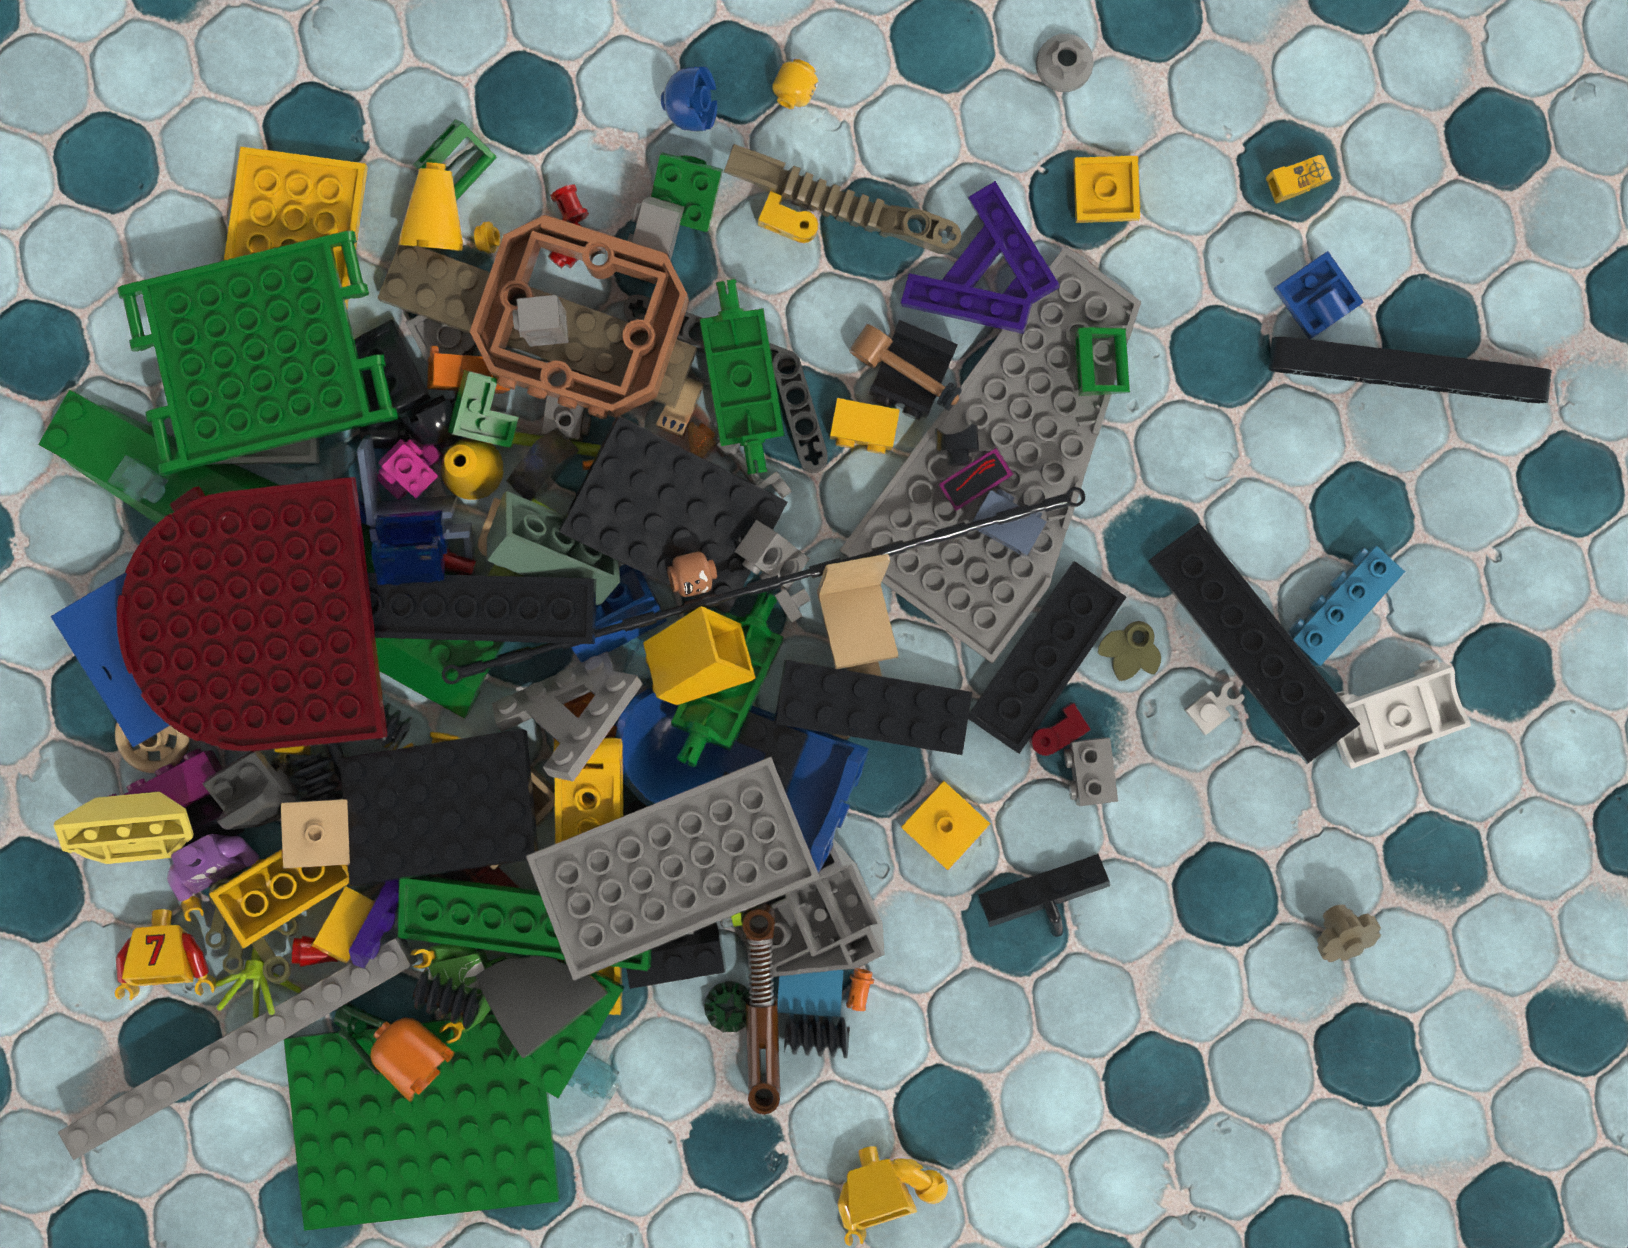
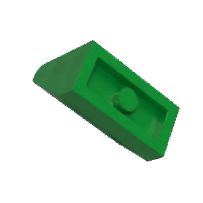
[413,119,497,201]
[1075,327,1130,396]

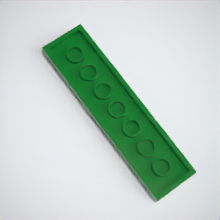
[398,876,651,971]

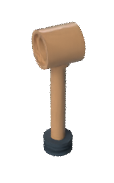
[849,324,962,411]

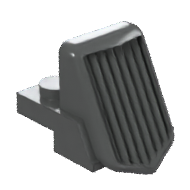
[203,751,299,829]

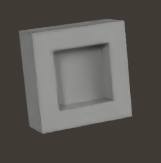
[775,589,811,623]

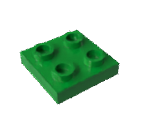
[651,152,723,232]

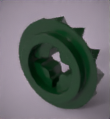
[704,981,752,1033]

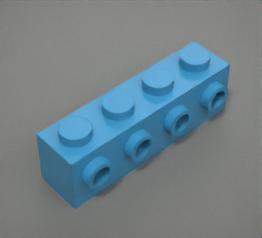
[1288,546,1406,666]

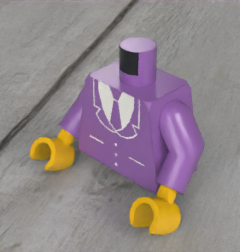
[167,834,265,921]

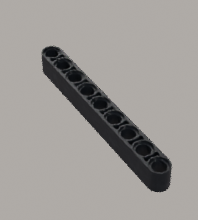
[1268,337,1552,404]

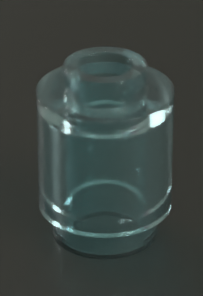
[622,638,652,687]

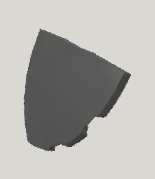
[475,956,608,1058]

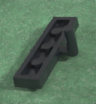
[978,854,1110,937]

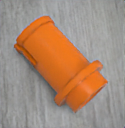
[846,968,874,1011]

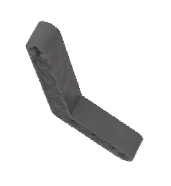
[623,294,828,473]

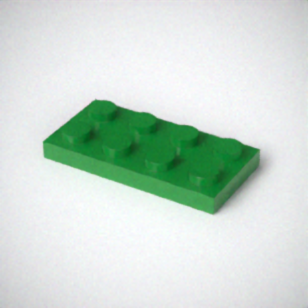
[503,960,624,1099]

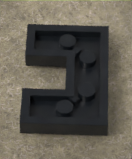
[723,712,809,793]

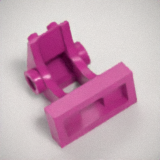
[377,439,443,500]

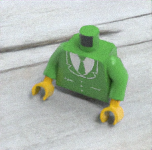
[410,944,507,1044]

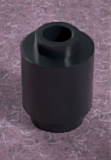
[360,417,409,449]

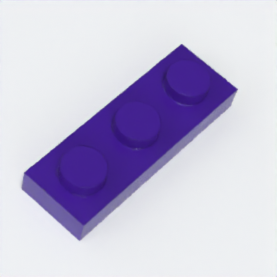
[349,880,399,969]

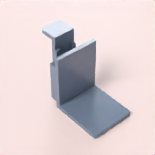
[357,434,475,558]

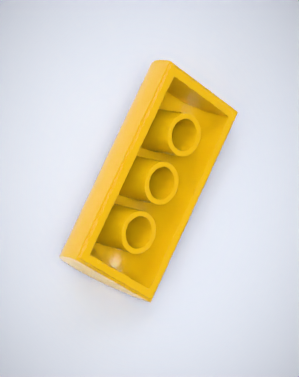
[209,849,349,949]

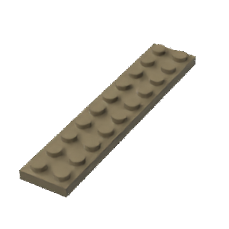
[378,245,697,408]

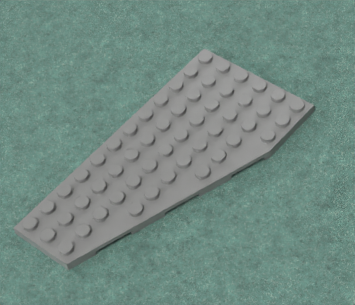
[839,246,1141,664]

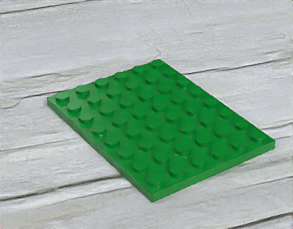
[284,1013,560,1231]

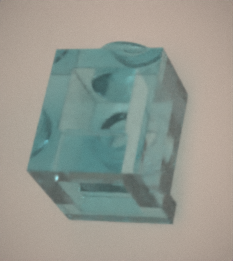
[107,455,168,503]
[567,1052,620,1100]

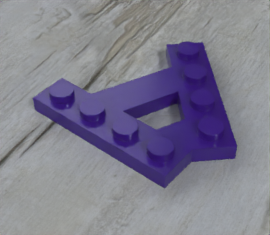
[901,181,1060,334]

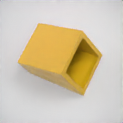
[643,606,756,705]

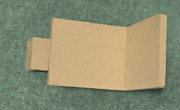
[817,554,899,676]

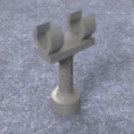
[714,442,791,499]

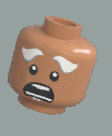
[667,552,717,597]

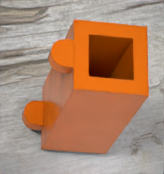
[427,346,510,394]

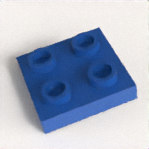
[1274,251,1364,340]

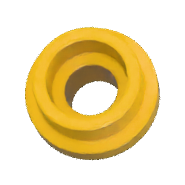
[474,221,501,254]

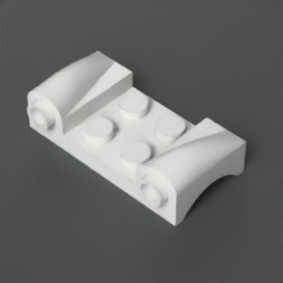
[1336,659,1471,769]

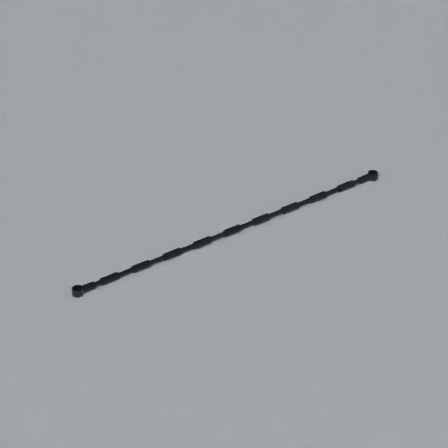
[442,487,1086,684]

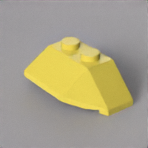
[53,792,194,864]

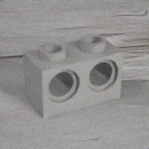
[513,295,569,347]
[735,520,810,590]

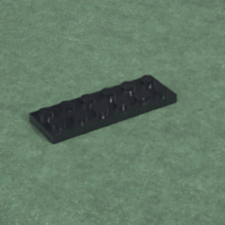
[968,561,1127,754]
[774,660,972,755]

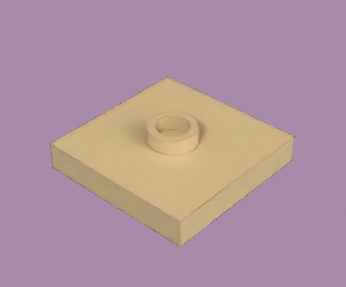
[281,799,350,868]

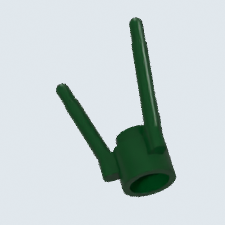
[334,1003,393,1075]

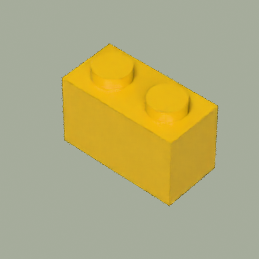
[830,398,900,454]
[311,886,375,964]

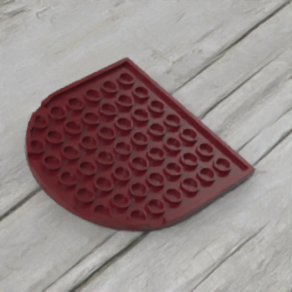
[117,477,387,751]

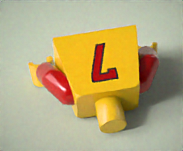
[114,909,217,1000]

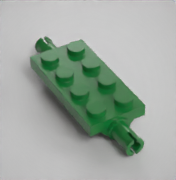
[700,279,785,475]
[671,592,784,767]

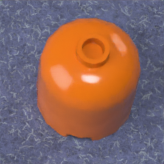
[370,1017,455,1102]

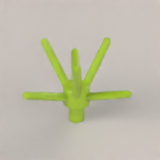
[216,947,302,1018]

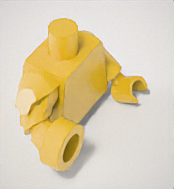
[837,1146,948,1246]

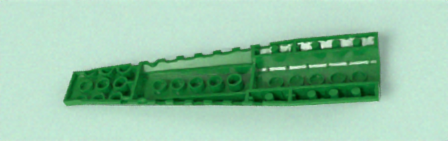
[38,390,505,719]

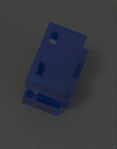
[371,510,448,585]

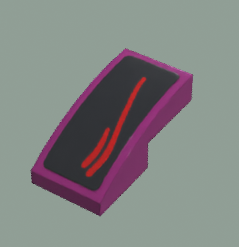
[939,448,1014,511]

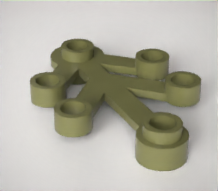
[205,878,299,984]

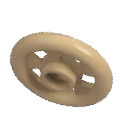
[115,723,190,773]

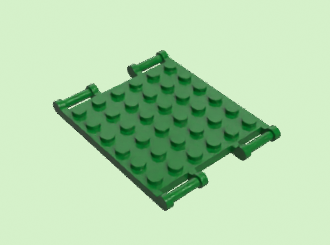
[117,231,398,476]

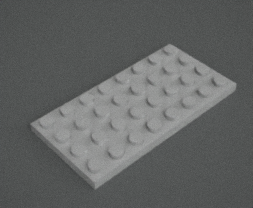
[526,757,821,980]

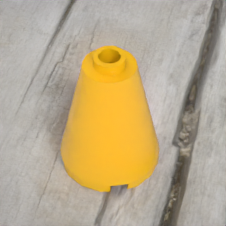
[398,162,463,251]
[440,438,504,500]

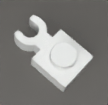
[1184,681,1245,735]

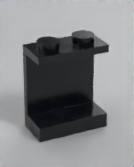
[869,320,958,420]

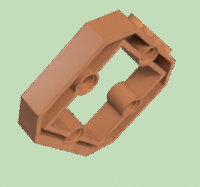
[470,215,689,419]

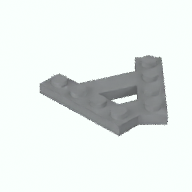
[492,651,642,782]

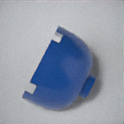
[661,67,717,132]

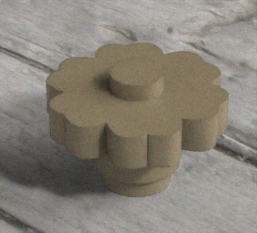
[1317,904,1381,962]

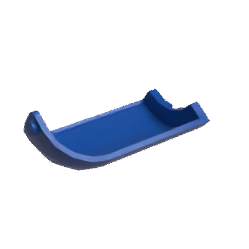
[614,688,869,873]

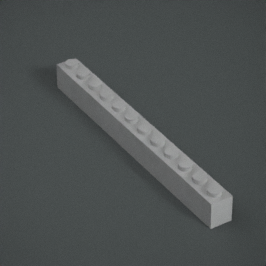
[58,937,418,1160]

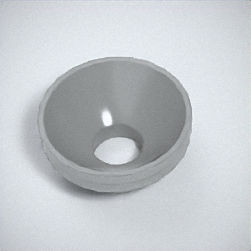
[1036,34,1093,92]

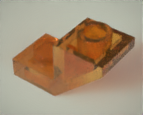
[688,422,717,459]

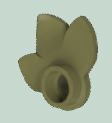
[1098,621,1161,681]

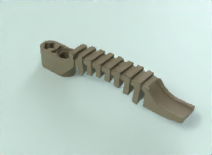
[723,144,961,254]

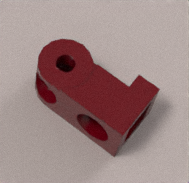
[1030,702,1091,756]

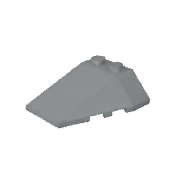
[739,838,885,977]

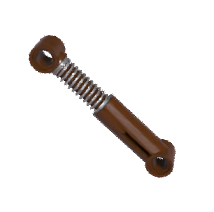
[742,903,781,1115]

